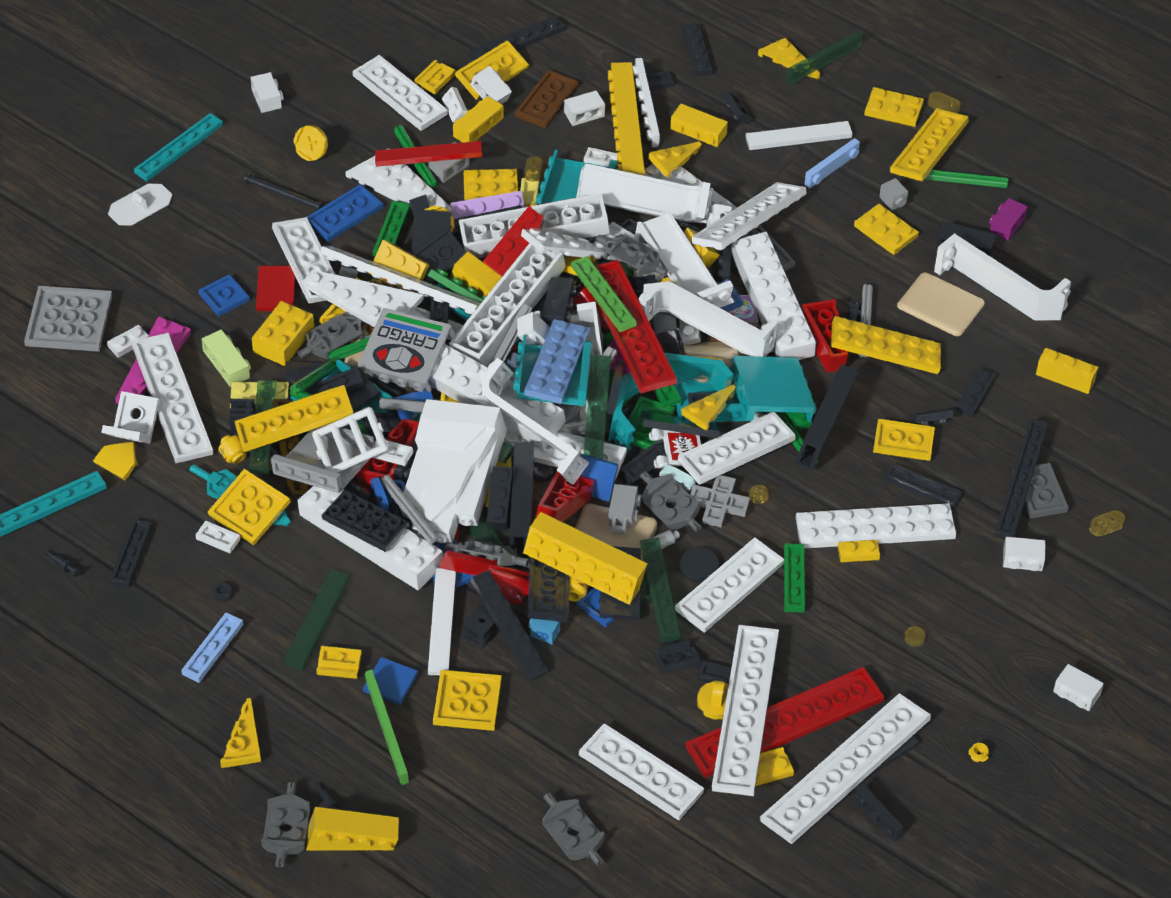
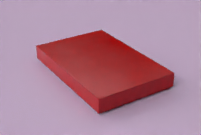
[256,266,295,311]

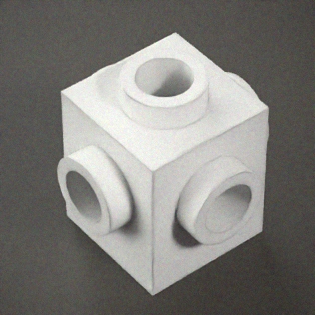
[705,204,732,227]

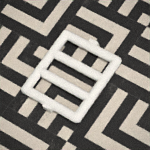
[312,407,388,473]

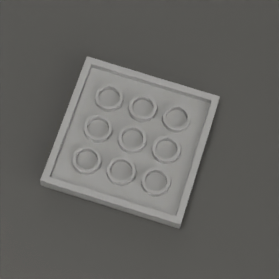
[24,286,112,351]

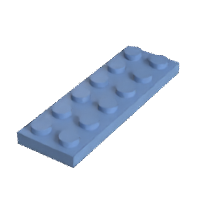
[524,319,590,404]

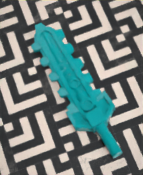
[190,464,290,526]

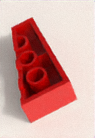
[483,206,544,277]
[801,299,848,373]
[356,419,419,489]
[535,471,595,522]

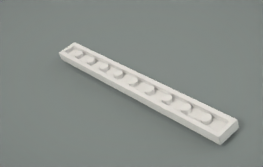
[321,246,481,314]

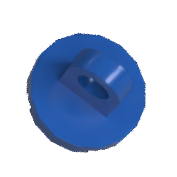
[370,476,406,513]

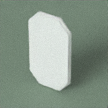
[108,184,172,225]

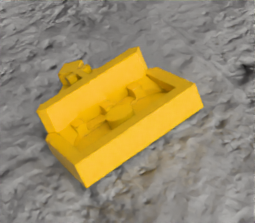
[93,442,138,481]

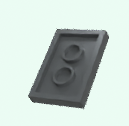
[1012,463,1069,518]

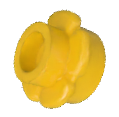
[969,743,989,762]

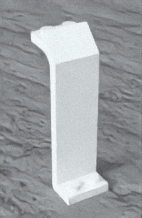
[576,163,713,223]
[635,211,734,308]
[934,234,1071,320]
[638,281,778,357]
[480,358,589,485]

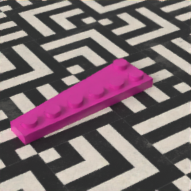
[115,317,191,404]

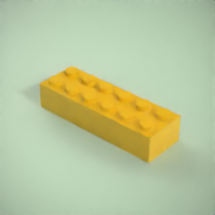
[523,512,647,605]

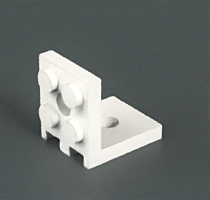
[101,391,160,444]

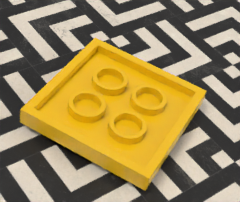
[464,169,518,200]
[208,469,291,545]
[433,670,501,731]

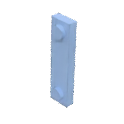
[805,138,860,189]
[182,613,243,683]

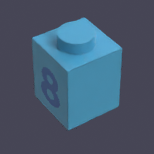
[528,619,561,645]

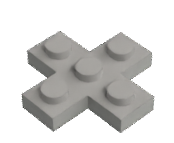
[690,475,750,527]

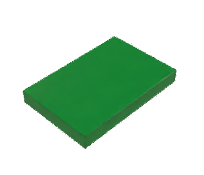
[628,396,675,449]

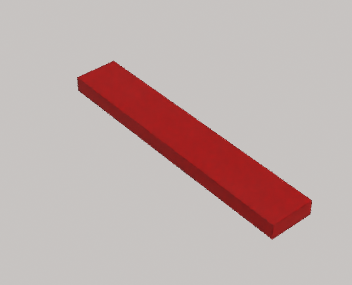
[375,141,482,167]

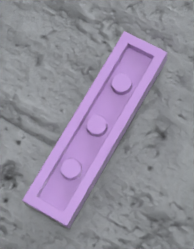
[451,191,524,219]

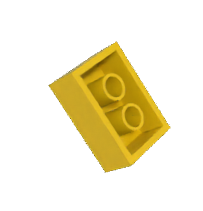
[252,301,314,366]

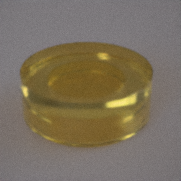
[749,485,768,504]
[904,626,925,647]

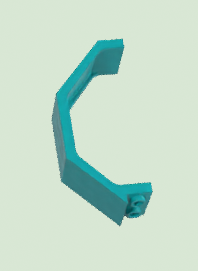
[608,353,734,451]

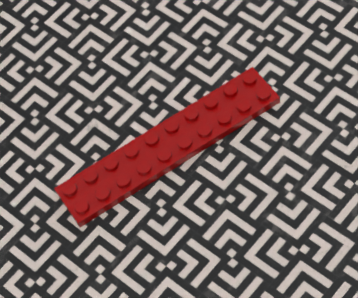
[595,260,677,393]
[685,667,884,778]

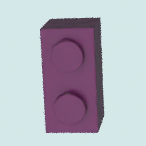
[989,198,1028,241]

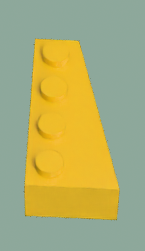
[450,252,502,297]
[306,807,399,851]

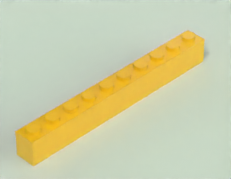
[608,62,645,176]

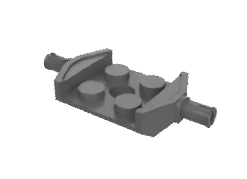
[596,234,668,277]
[297,312,366,359]
[640,471,702,532]
[445,539,529,567]
[261,782,310,867]
[542,792,605,866]

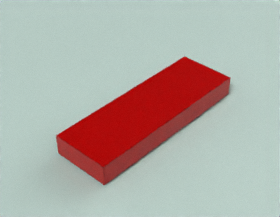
[439,550,498,576]

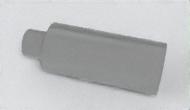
[642,530,680,556]

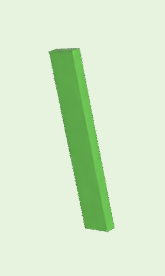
[571,256,637,332]
[365,670,409,785]

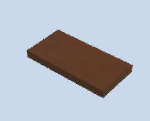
[515,70,579,129]

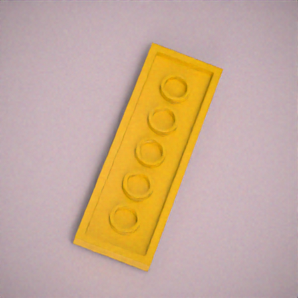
[890,108,968,181]
[831,316,941,374]
[234,385,354,452]

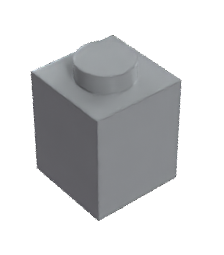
[879,178,908,210]

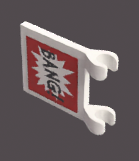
[649,428,701,468]

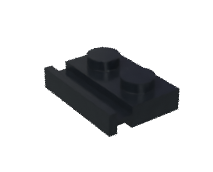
[362,412,399,437]

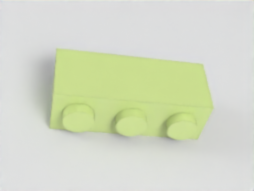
[202,330,251,387]

